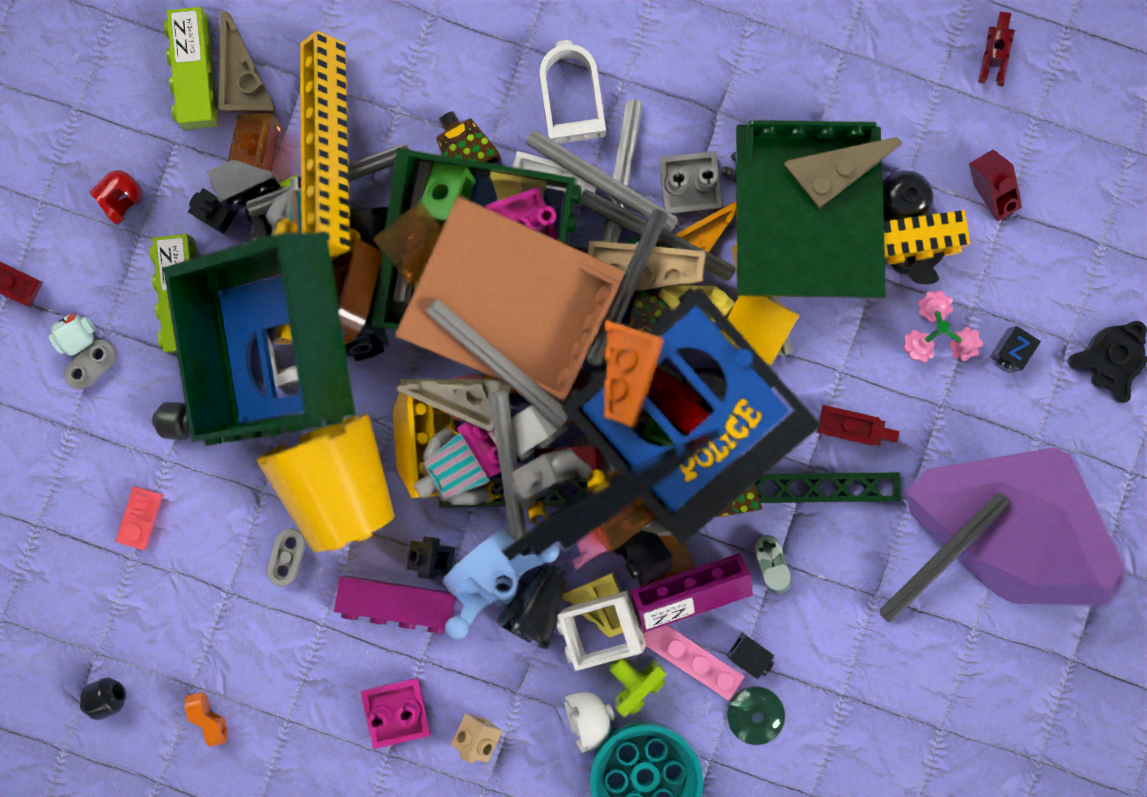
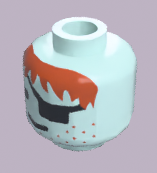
[49,313,96,356]

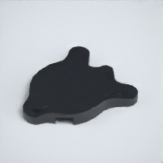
[1068,321,1147,403]

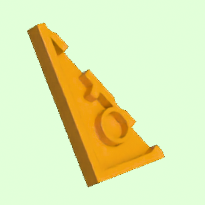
[654,202,736,286]

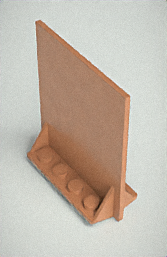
[395,196,624,404]

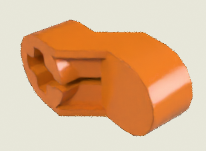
[185,692,228,747]

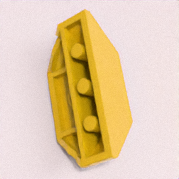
[393,392,456,498]

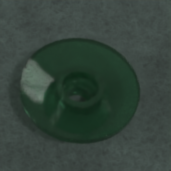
[727,686,785,745]

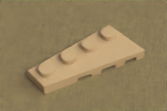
[588,240,706,294]

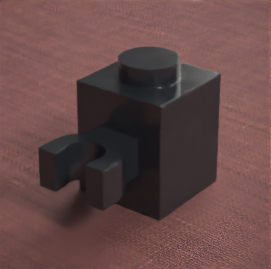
[188,188,239,235]

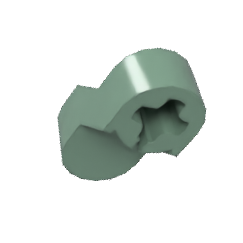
[754,535,792,595]

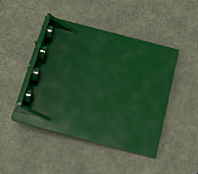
[736,120,886,298]

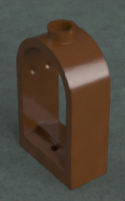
[331,240,382,344]

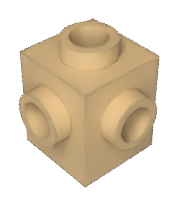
[451,713,503,763]

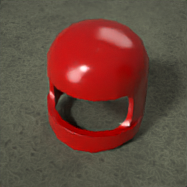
[89,170,143,225]

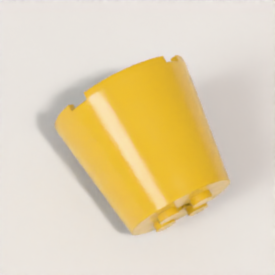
[256,413,395,552]

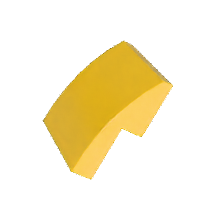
[720,296,800,365]

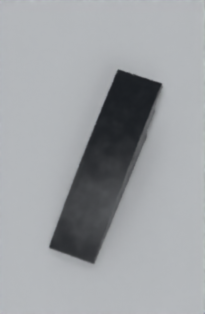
[503,429,721,561]

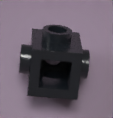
[407,536,455,579]

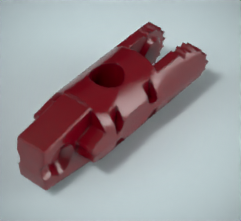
[978,12,1015,86]

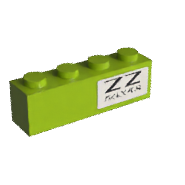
[163,7,219,130]
[149,234,196,355]

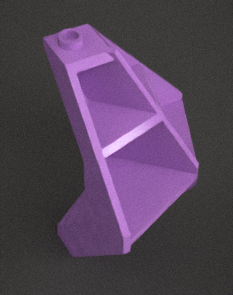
[907,447,1125,606]

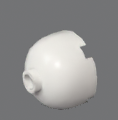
[564,692,615,754]

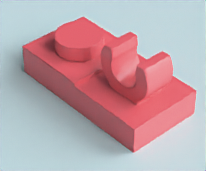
[115,486,163,550]

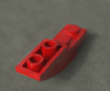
[646,367,710,435]

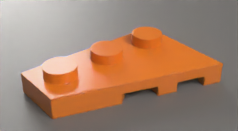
[604,320,664,427]

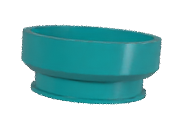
[590,721,703,797]

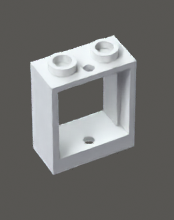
[556,590,646,671]

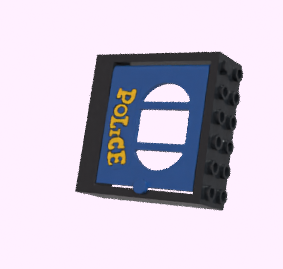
[563,287,822,545]

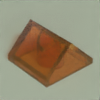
[227,113,281,171]

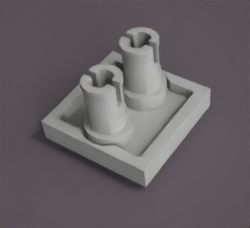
[659,151,722,215]

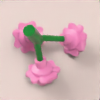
[904,290,983,363]

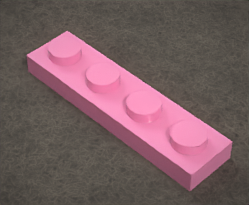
[640,625,745,701]

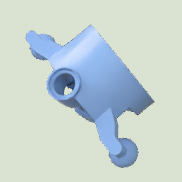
[442,528,559,640]

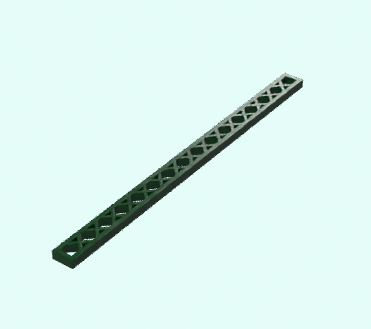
[439,472,900,508]

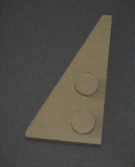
[218,11,276,113]
[784,137,902,209]
[396,379,512,432]

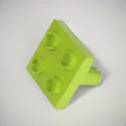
[609,658,667,718]

